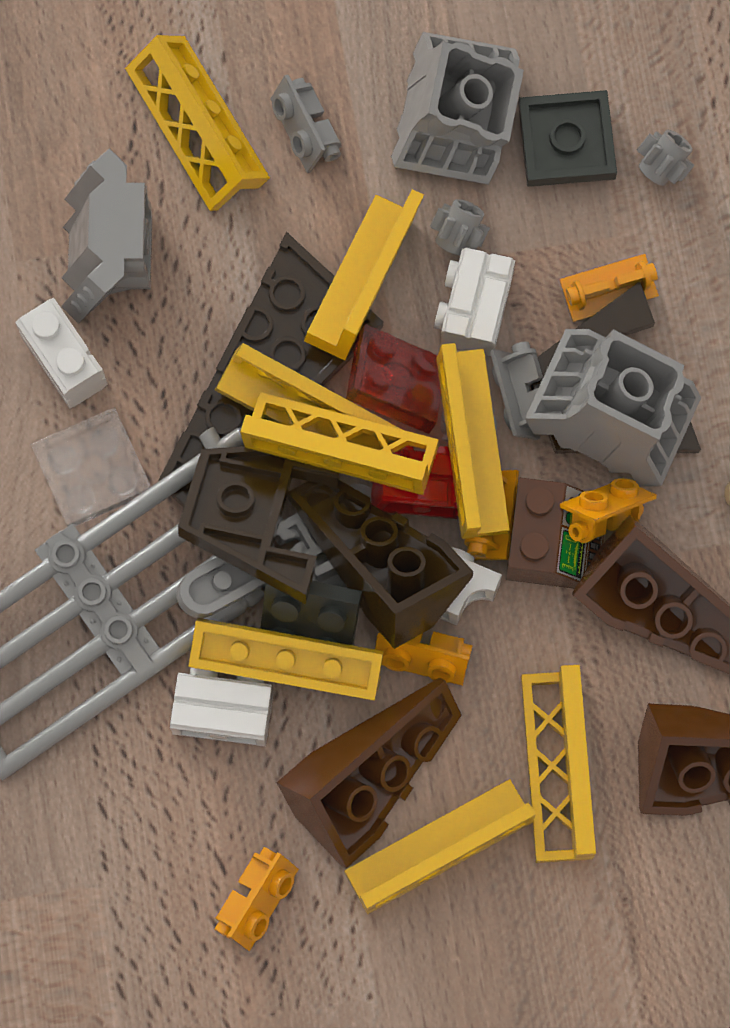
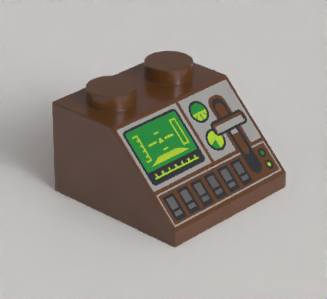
[506,477,604,589]

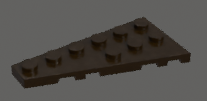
[158,231,384,508]

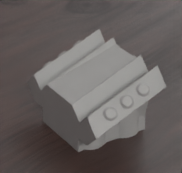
[391,32,524,185]
[61,148,152,324]
[525,329,701,486]

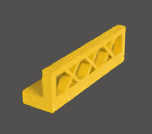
[125,35,270,211]
[304,189,424,360]
[215,343,402,450]
[436,343,510,539]
[240,392,439,495]
[188,618,384,701]
[521,664,596,863]
[344,779,536,915]

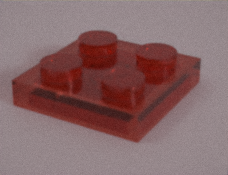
[346,324,441,434]

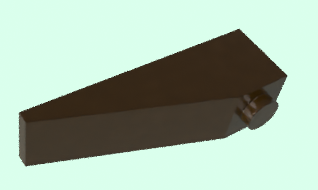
[287,480,473,649]

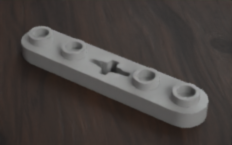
[177,483,372,618]

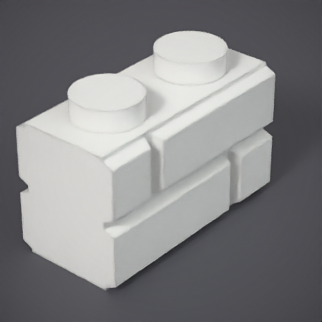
[434,248,515,356]
[15,298,108,409]
[170,667,273,747]

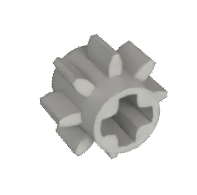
[637,130,694,186]
[430,199,490,255]

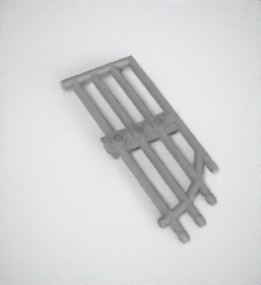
[0,427,283,781]

